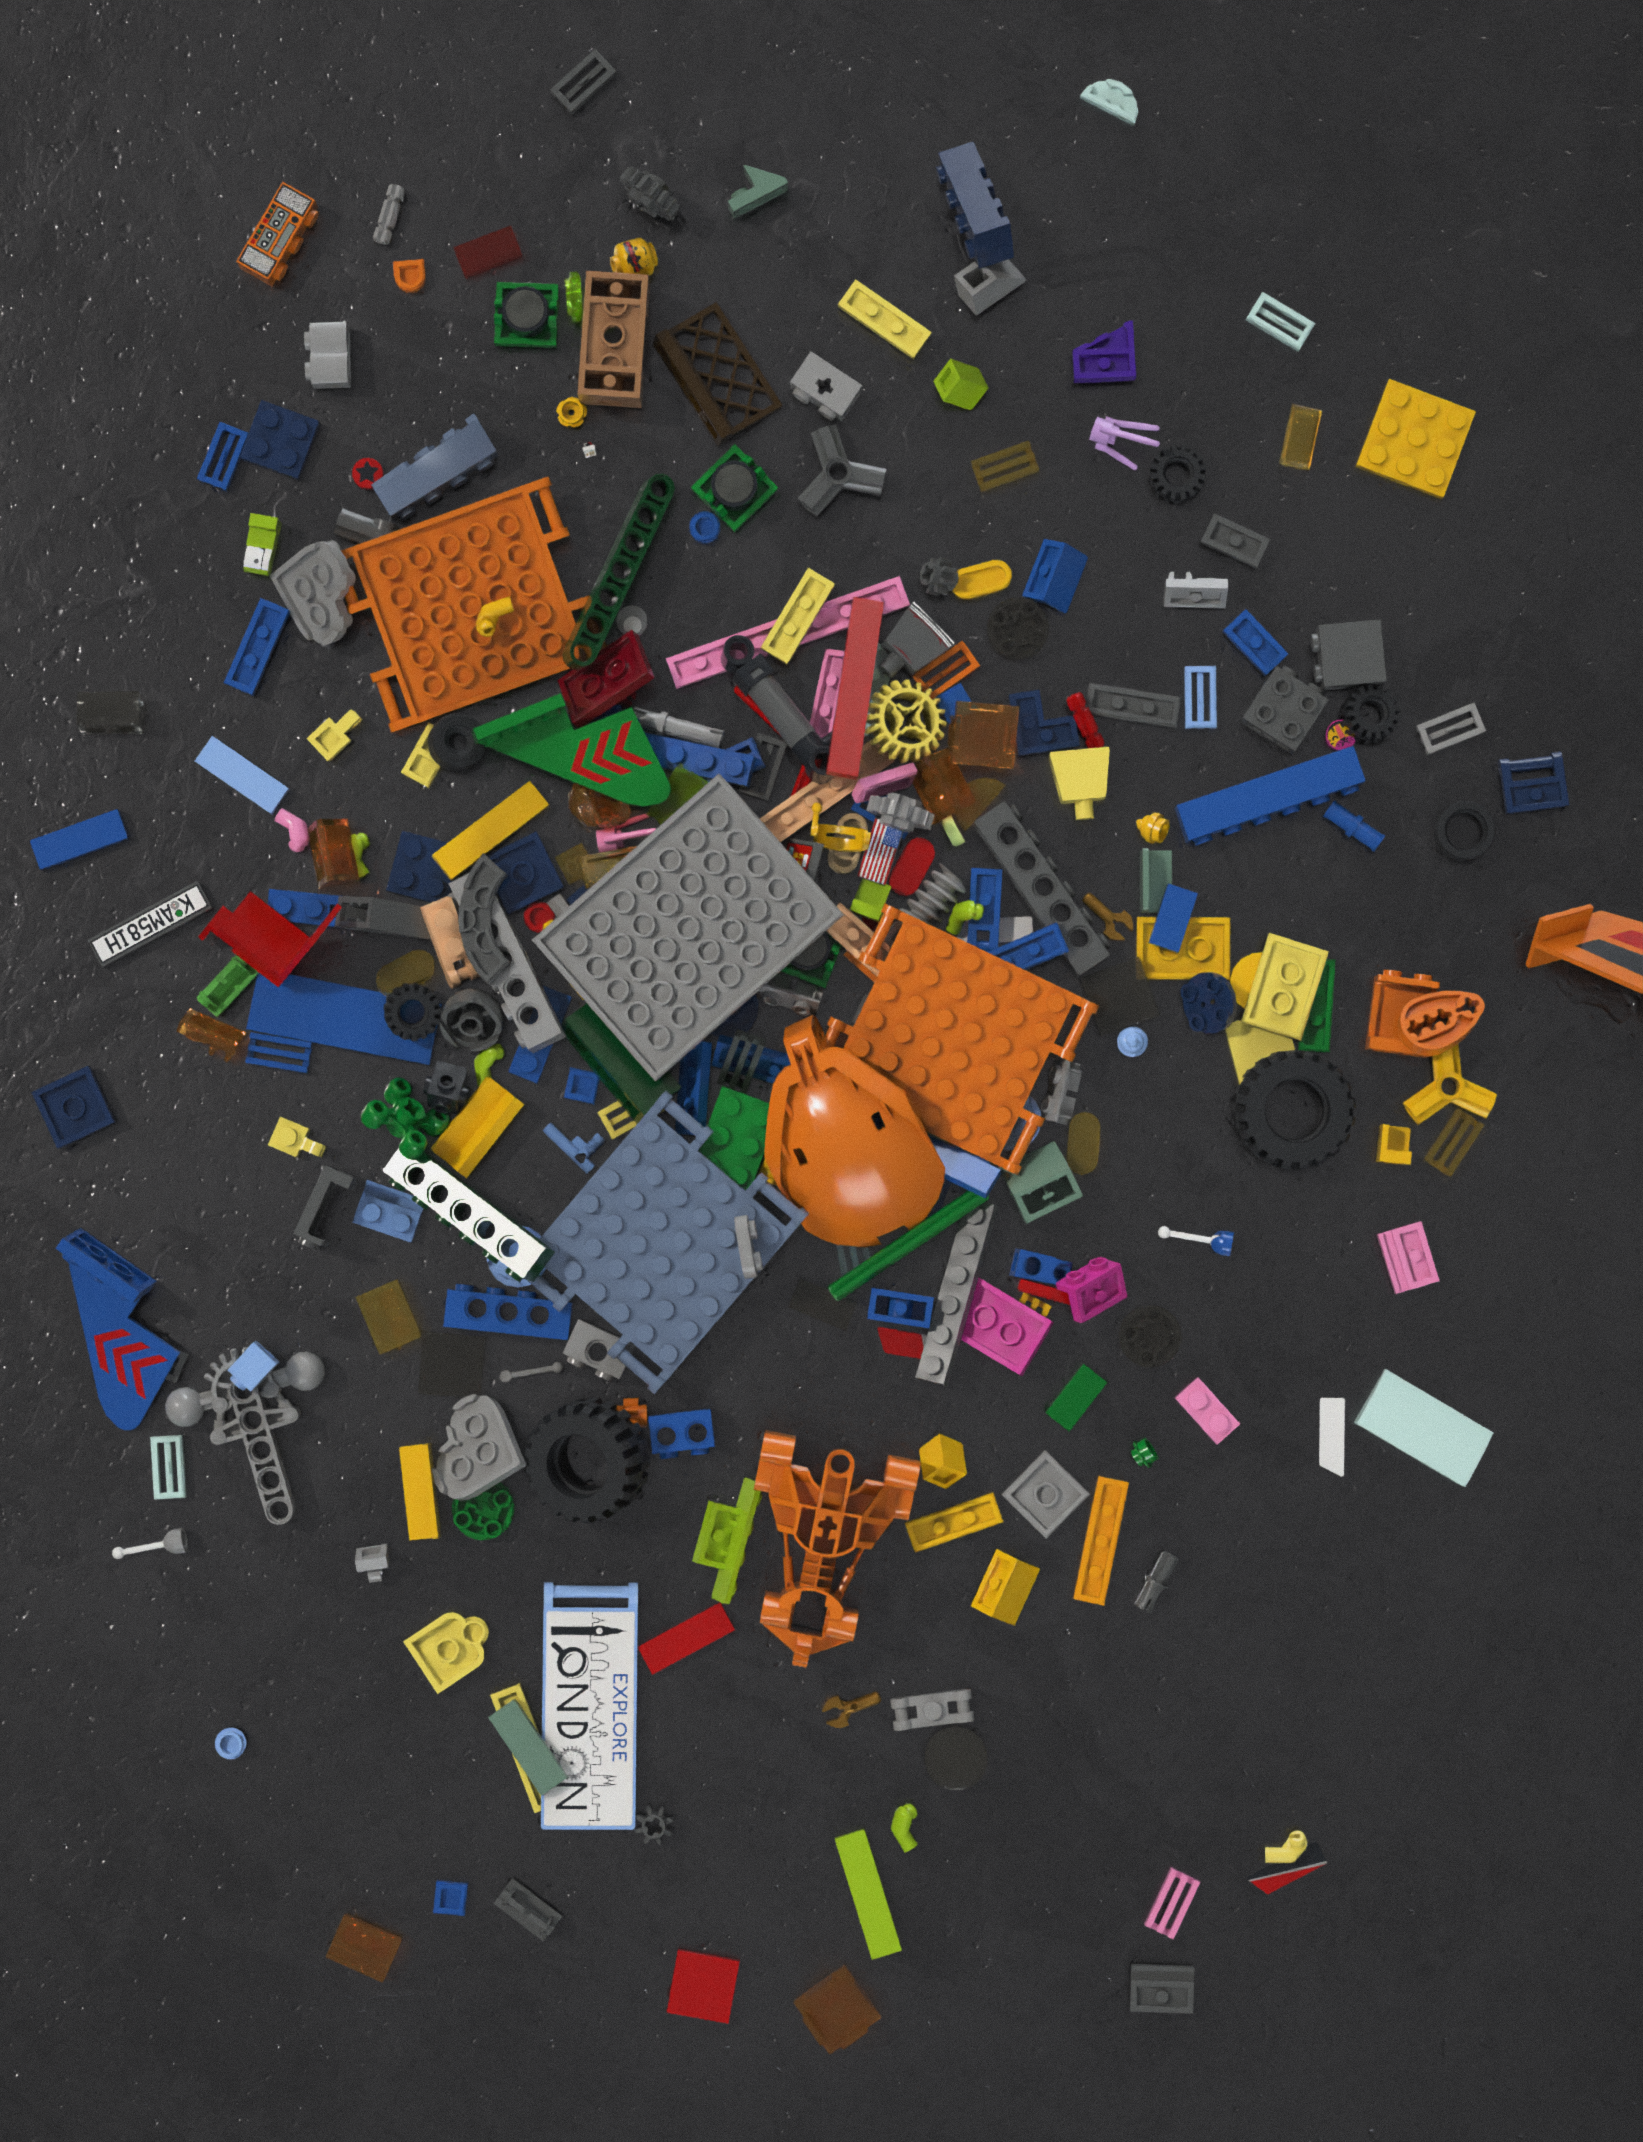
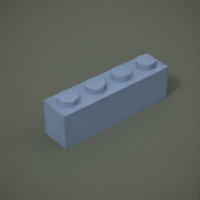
[371,413,498,521]

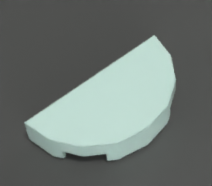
[1080,79,1138,126]

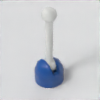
[1158,1226,1234,1257]

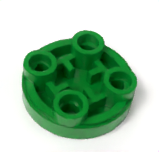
[452,1482,515,1540]

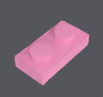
[1175,1377,1240,1445]

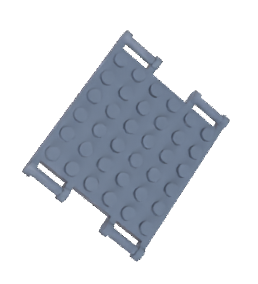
[527,1091,809,1395]

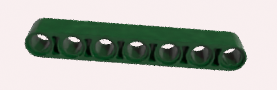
[562,474,675,670]

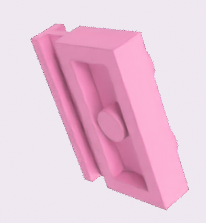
[1376,1221,1439,1294]

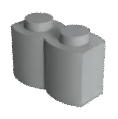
[304,321,351,389]

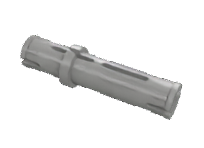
[634,706,725,748]

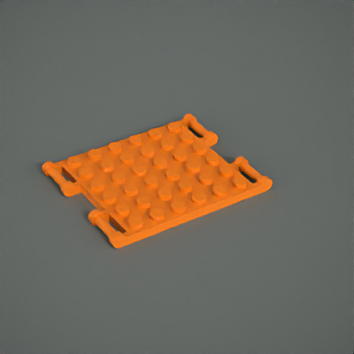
[341,476,610,733]
[822,903,1099,1175]

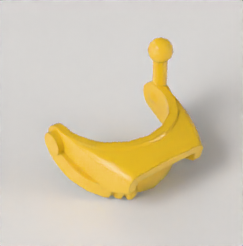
[811,802,871,852]

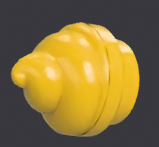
[1136,812,1170,844]

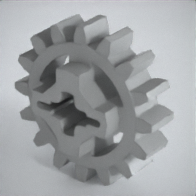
[866,792,935,833]

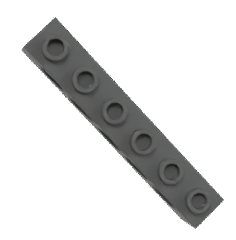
[973,801,1111,978]

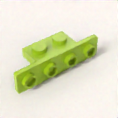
[692,1477,762,1605]

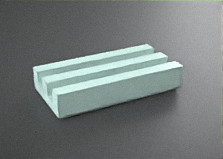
[1246,292,1315,352]
[150,1435,187,1500]

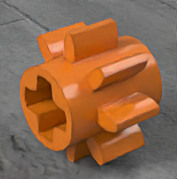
[616,1398,648,1434]

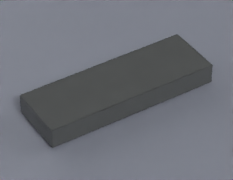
[1085,683,1181,729]

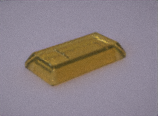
[1279,404,1322,471]

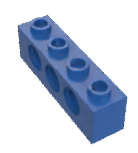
[443,1284,574,1340]

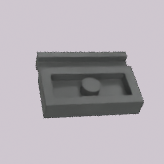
[1129,1964,1195,2014]

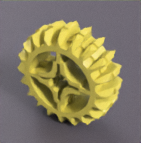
[865,679,947,764]

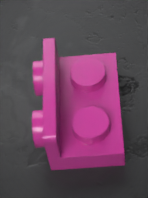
[1056,1257,1128,1323]

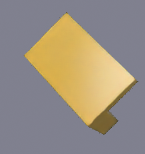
[971,1549,1040,1626]

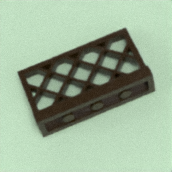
[652,302,783,447]

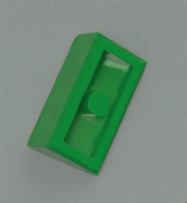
[1044,1363,1108,1432]

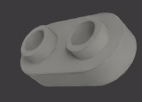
[734,1215,763,1279]

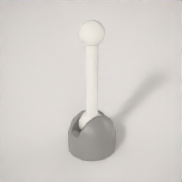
[112,1528,189,1559]

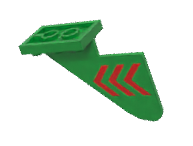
[472,693,671,807]

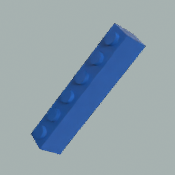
[1174,746,1366,846]

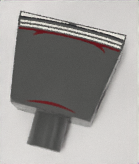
[878,601,955,678]

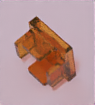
[948,701,1019,769]
[793,1964,881,2054]

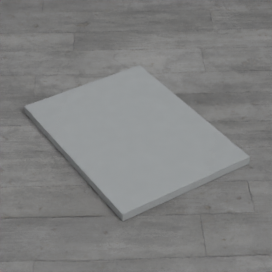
[532,773,844,1081]

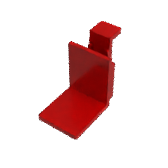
[198,891,342,987]

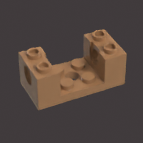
[577,271,650,408]

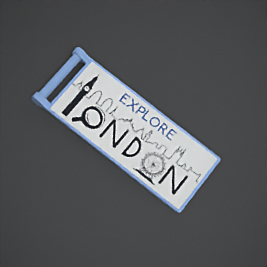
[541,1582,638,1830]

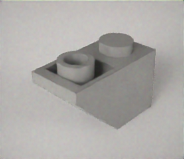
[954,259,1026,316]

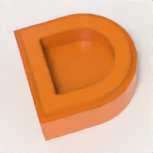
[393,259,426,293]

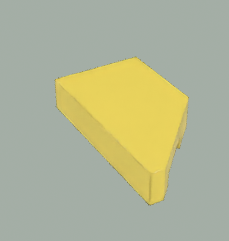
[401,722,441,788]

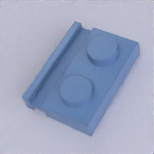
[352,1180,424,1243]

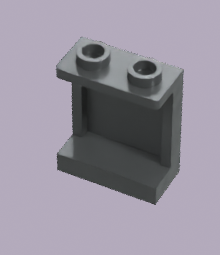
[293,1165,360,1250]

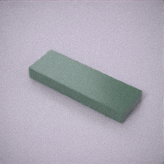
[488,1699,568,1796]

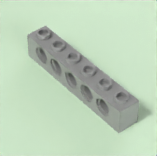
[448,873,567,1053]

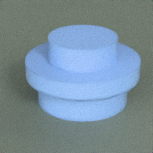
[215,1727,247,1759]

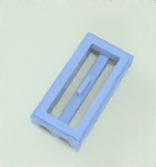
[1184,666,1217,729]

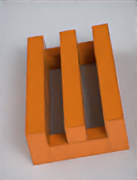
[912,640,980,700]

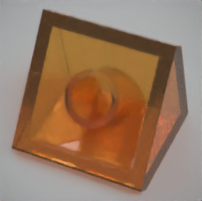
[308,819,359,890]

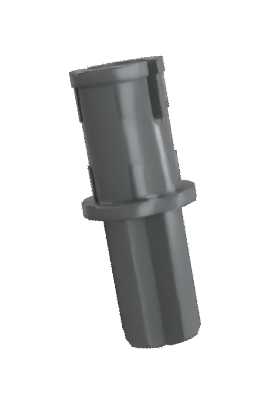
[1134,1551,1178,1614]

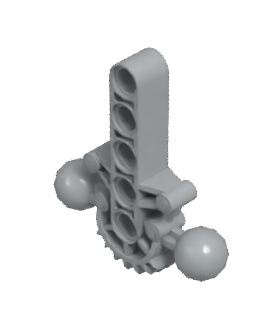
[165,1347,325,1525]

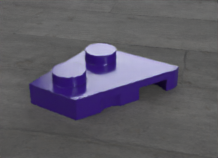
[1072,321,1136,383]

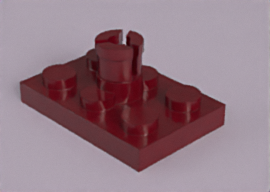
[557,630,655,728]

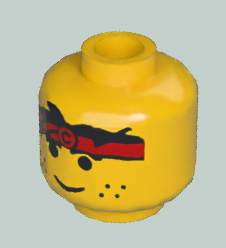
[610,238,658,276]

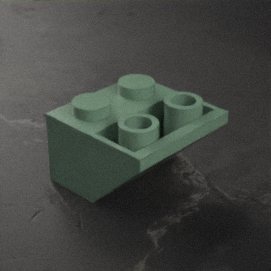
[998,1141,1083,1224]

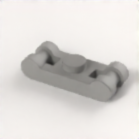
[890,1689,975,1731]

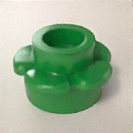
[1131,1438,1159,1468]

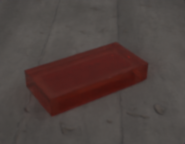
[453,225,522,278]

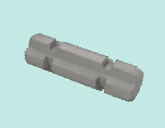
[373,184,405,245]

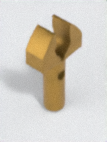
[1082,892,1133,941]
[822,1692,881,1728]

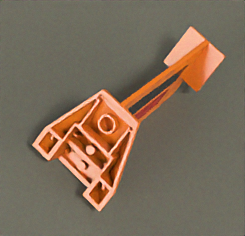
[1525,904,1643,994]

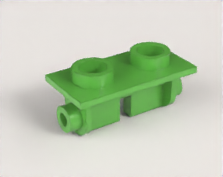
[197,955,259,1018]

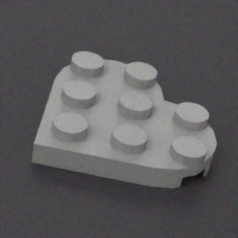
[269,540,356,646]
[432,1394,527,1501]

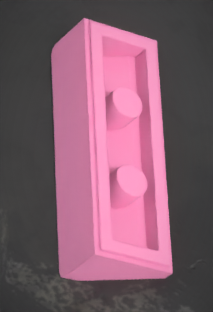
[810,649,844,738]

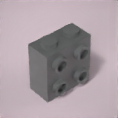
[1311,619,1387,691]
[1240,666,1329,755]

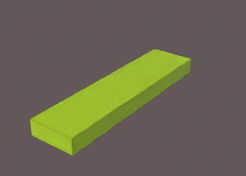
[835,1828,902,1960]

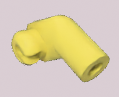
[1265,1831,1308,1863]

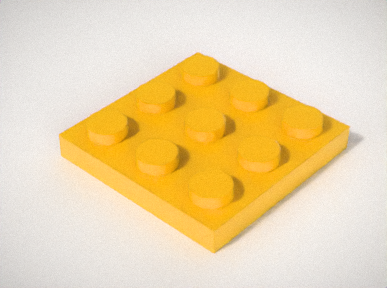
[1355,379,1476,499]

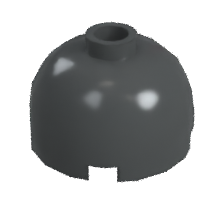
[440,988,503,1052]

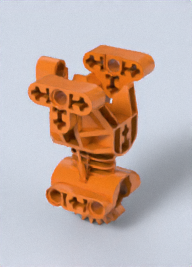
[754,1430,921,1668]

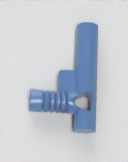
[543,1122,606,1174]

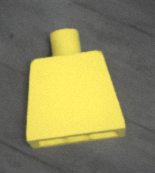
[1049,747,1110,820]

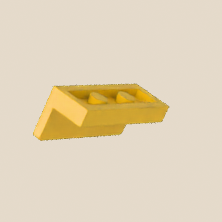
[431,1077,524,1178]
[399,1443,442,1541]

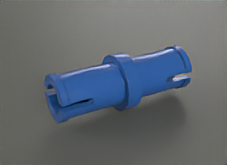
[1323,800,1385,852]

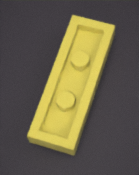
[838,279,931,360]
[760,568,835,665]

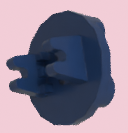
[1181,972,1237,1034]

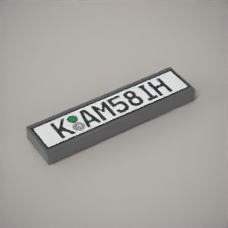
[88,881,213,968]

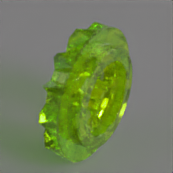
[565,271,583,322]

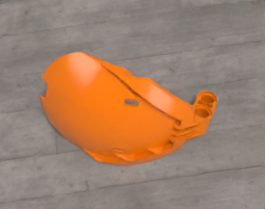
[764,1014,945,1247]

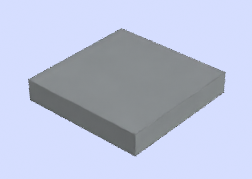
[1002,1450,1090,1539]

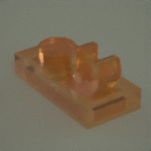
[176,1009,247,1062]

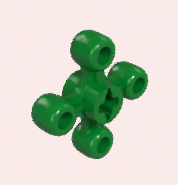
[361,1077,450,1160]

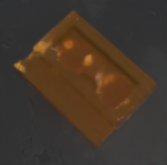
[326,1913,402,1983]

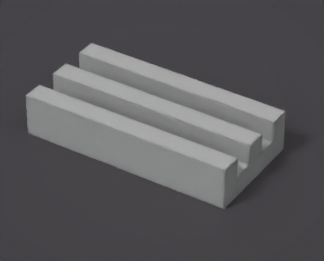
[1415,703,1486,755]

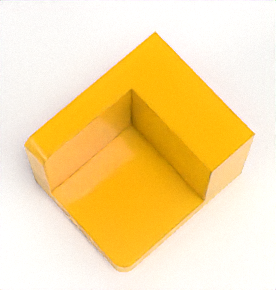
[1376,1124,1412,1165]
[919,1433,967,1489]

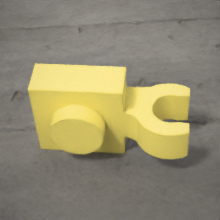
[307,709,362,762]
[268,1117,327,1158]

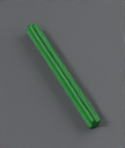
[828,1191,989,1301]

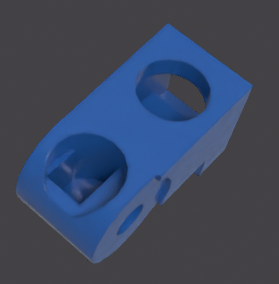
[1009,1248,1073,1285]

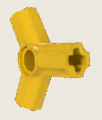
[1402,1044,1497,1125]

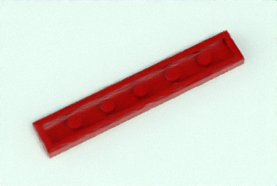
[826,597,884,780]

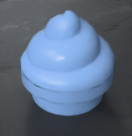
[1117,1026,1148,1057]

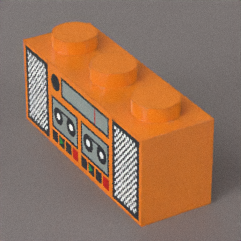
[236,182,319,286]

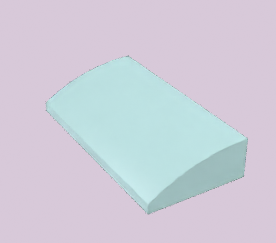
[1354,1369,1493,1487]

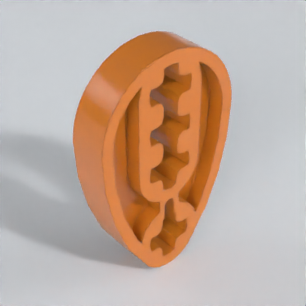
[1397,991,1485,1056]

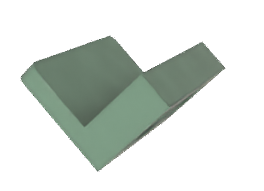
[1140,848,1172,913]

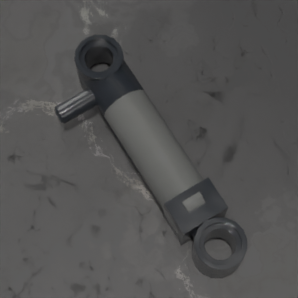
[721,635,834,784]

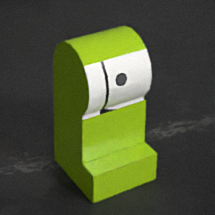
[243,513,282,576]

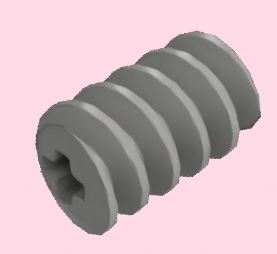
[899,863,967,925]

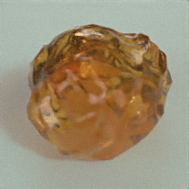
[568,783,631,829]

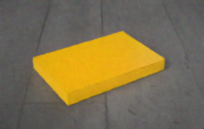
[1136,917,1230,980]

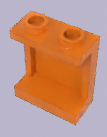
[1365,970,1440,1058]

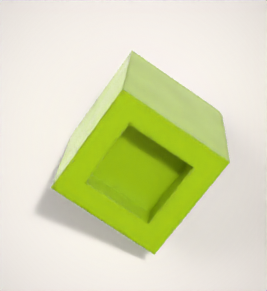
[933,358,989,410]
[850,878,892,923]

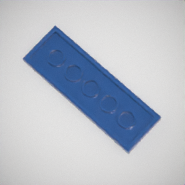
[246,973,442,1065]

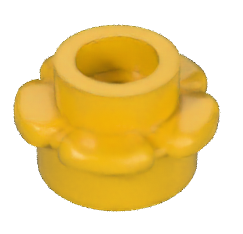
[556,397,587,428]

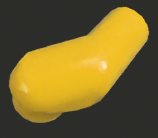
[476,597,514,637]

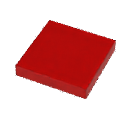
[667,1949,740,2024]

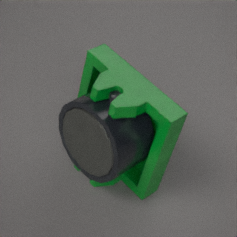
[494,282,559,348]
[691,444,779,533]
[780,932,842,989]

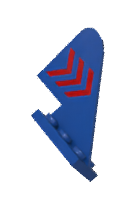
[56,1228,180,1430]

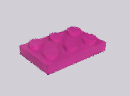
[961,1278,1054,1376]

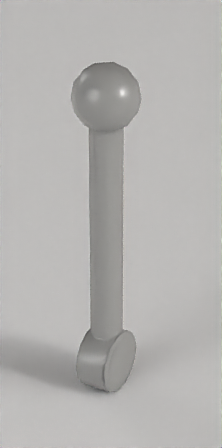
[500,1362,564,1382]

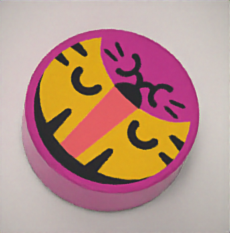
[1324,720,1356,751]

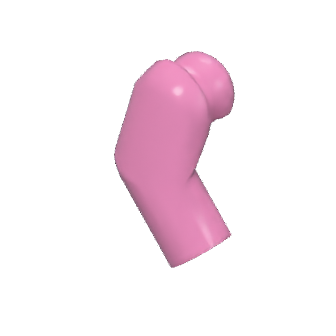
[274,808,310,852]

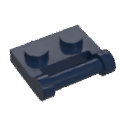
[1498,751,1569,814]

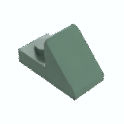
[728,165,788,219]

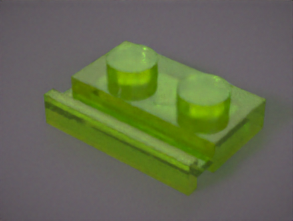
[646,763,708,825]

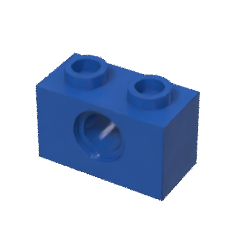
[867,1288,934,1328]

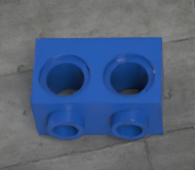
[648,1408,715,1459]

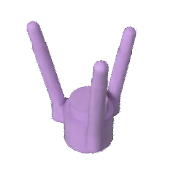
[1089,416,1160,471]

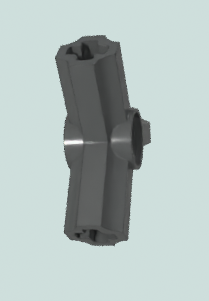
[797,425,886,517]

